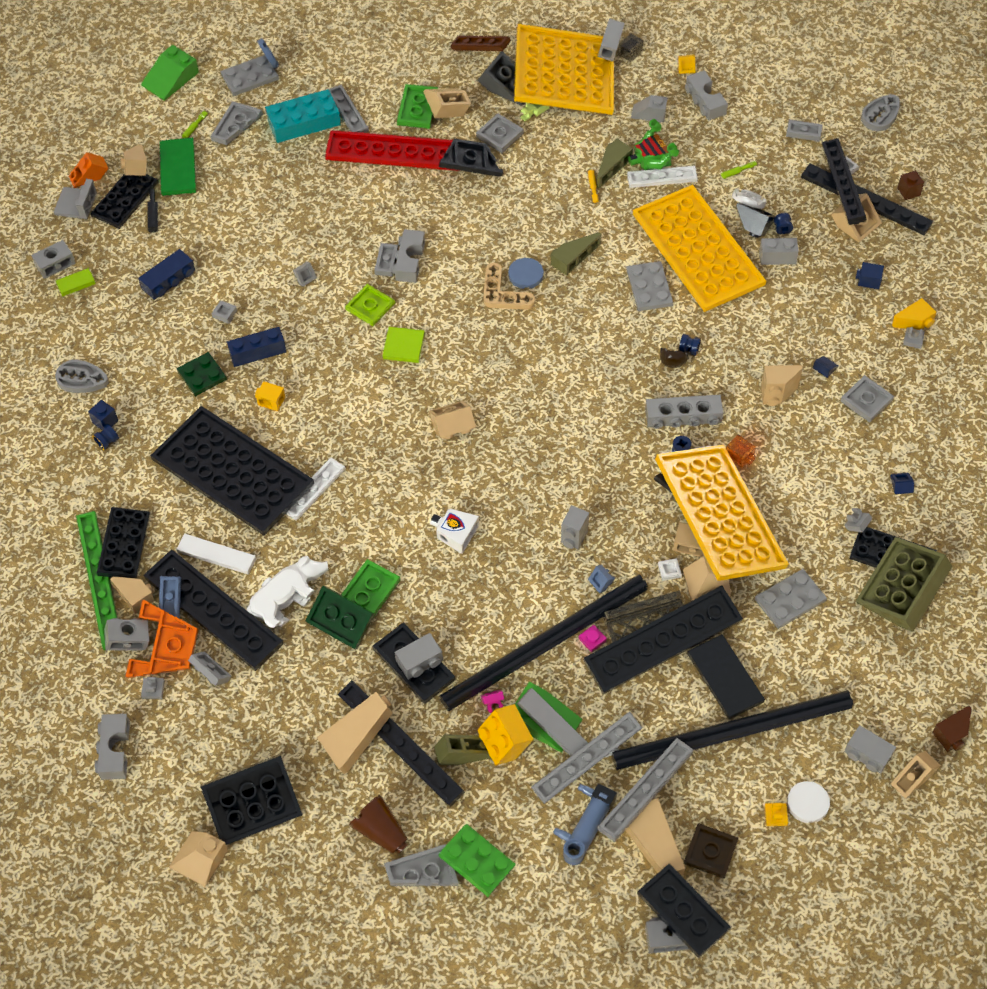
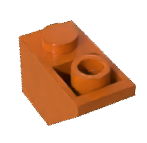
[69,152,109,188]

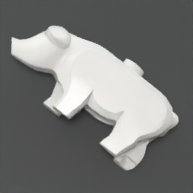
[247,556,328,628]

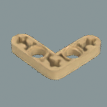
[483,262,535,310]

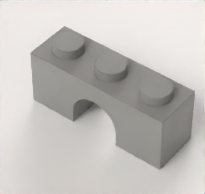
[685,70,728,121]
[392,229,425,283]
[95,714,130,780]

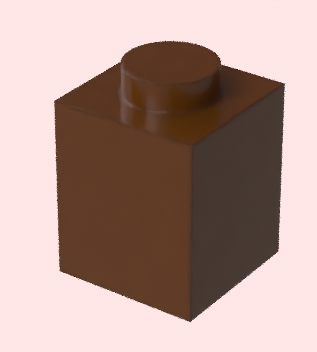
[897,170,924,200]

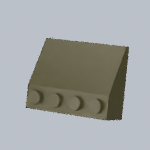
[856,537,953,632]

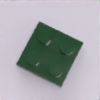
[177,352,227,396]

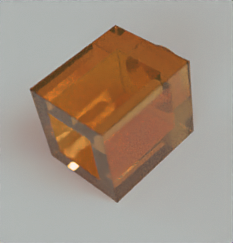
[726,434,756,468]

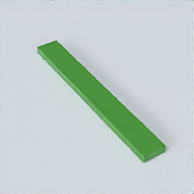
[76,511,118,650]

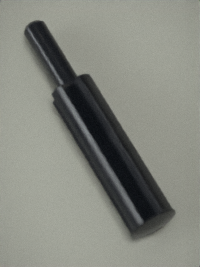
[147,189,158,233]

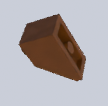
[932,706,972,752]

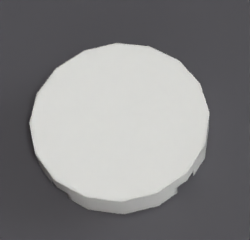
[732,188,766,209]
[787,781,830,823]

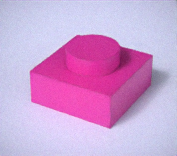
[578,625,607,653]

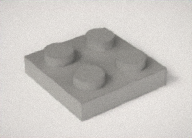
[476,113,524,153]
[841,375,894,423]

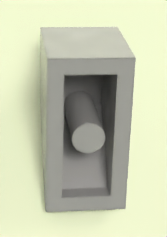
[631,95,668,123]

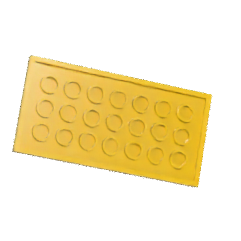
[633,185,766,312]
[655,445,789,581]

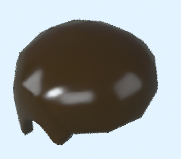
[660,348,688,368]

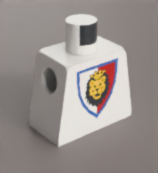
[430,509,479,554]

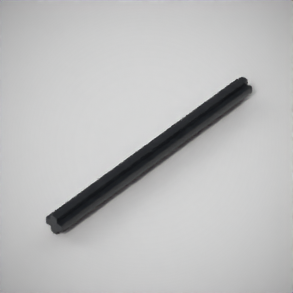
[440,574,648,712]
[612,690,853,770]

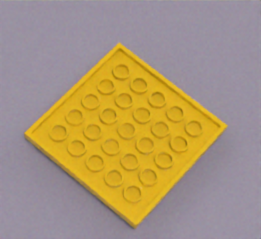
[514,24,614,115]

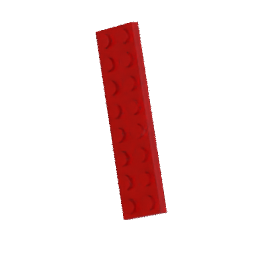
[325,130,460,171]

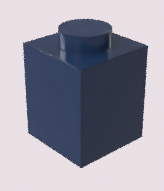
[855,262,884,290]
[88,399,119,430]

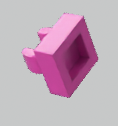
[480,690,504,713]

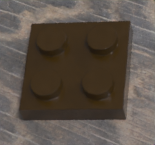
[684,823,738,879]

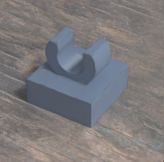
[588,565,615,593]

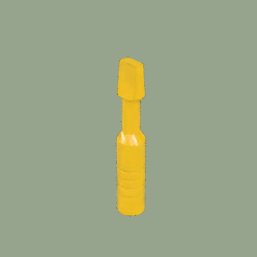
[588,170,599,203]

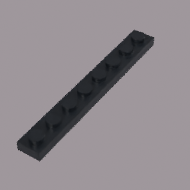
[822,138,867,225]
[801,163,933,236]
[337,680,465,807]

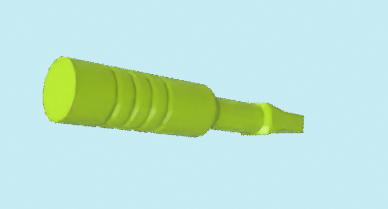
[182,111,208,138]
[721,161,757,179]

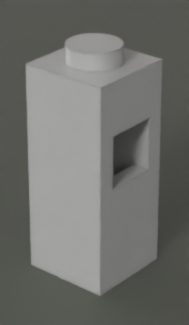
[597,18,625,61]

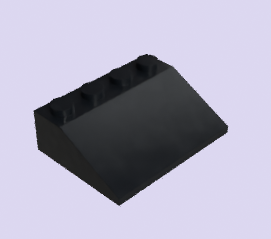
[200,754,303,845]

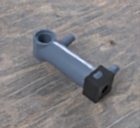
[553,783,617,865]

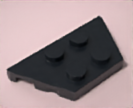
[438,138,503,177]

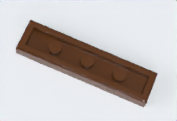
[450,36,511,51]

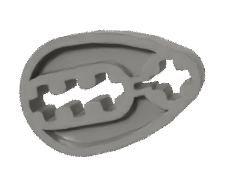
[861,94,900,131]
[55,360,109,393]

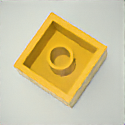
[477,704,534,766]

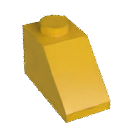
[892,298,937,330]

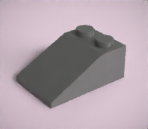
[477,51,524,106]

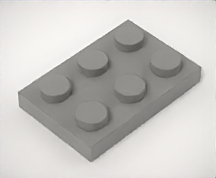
[220,55,279,96]
[626,261,673,311]
[755,569,827,629]

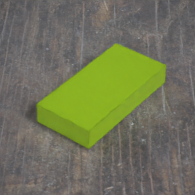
[55,268,96,297]

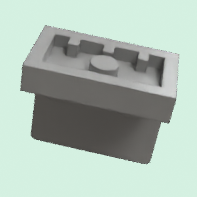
[54,179,97,219]

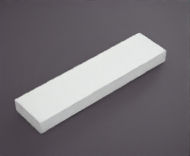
[627,166,698,188]
[286,458,346,521]
[176,533,256,575]

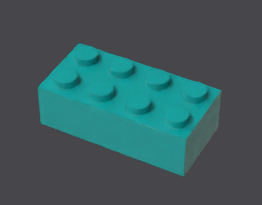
[265,89,341,143]

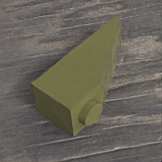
[597,139,633,188]
[550,232,601,275]
[434,734,491,766]

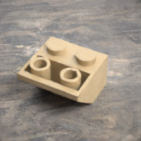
[423,88,471,118]

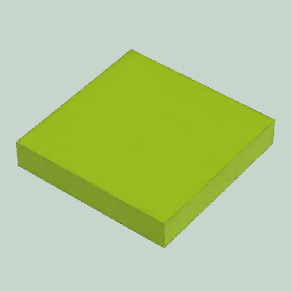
[345,284,395,326]
[383,327,425,363]

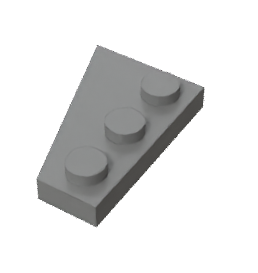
[211,101,263,145]
[384,844,459,886]

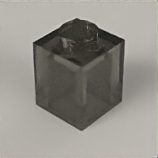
[618,33,644,63]

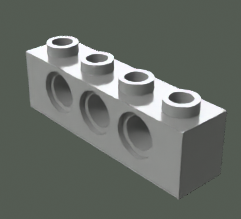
[645,395,723,429]

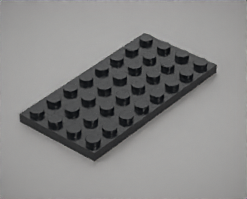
[150,406,314,536]

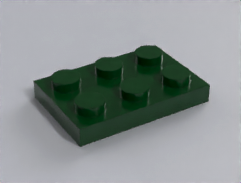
[305,586,375,649]

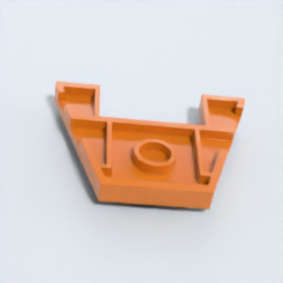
[126,600,198,678]

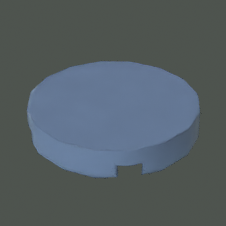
[257,38,279,69]
[508,258,544,289]

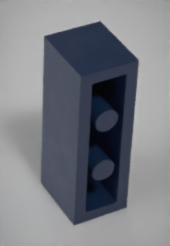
[138,249,195,300]
[227,327,286,367]

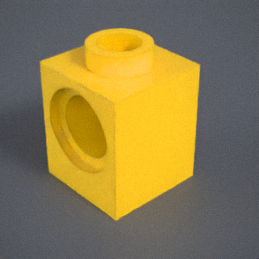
[255,381,285,411]

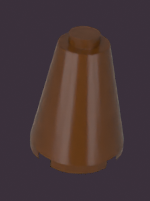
[349,795,408,854]

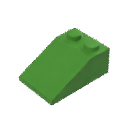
[141,45,199,101]
[515,682,582,753]

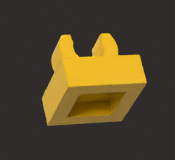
[678,55,695,74]
[764,803,788,826]

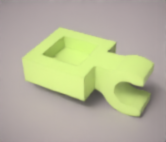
[520,103,549,122]

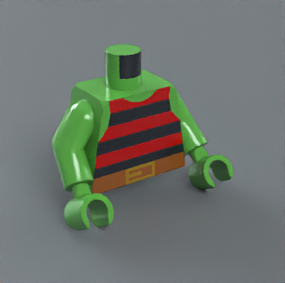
[628,119,679,170]

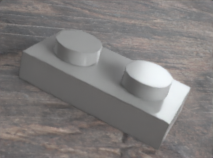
[786,120,823,142]
[374,243,398,277]
[188,651,231,686]

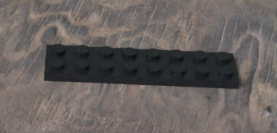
[143,549,284,671]
[583,586,743,695]

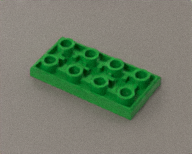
[160,138,196,196]

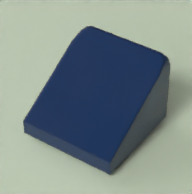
[813,356,839,378]
[890,473,914,494]

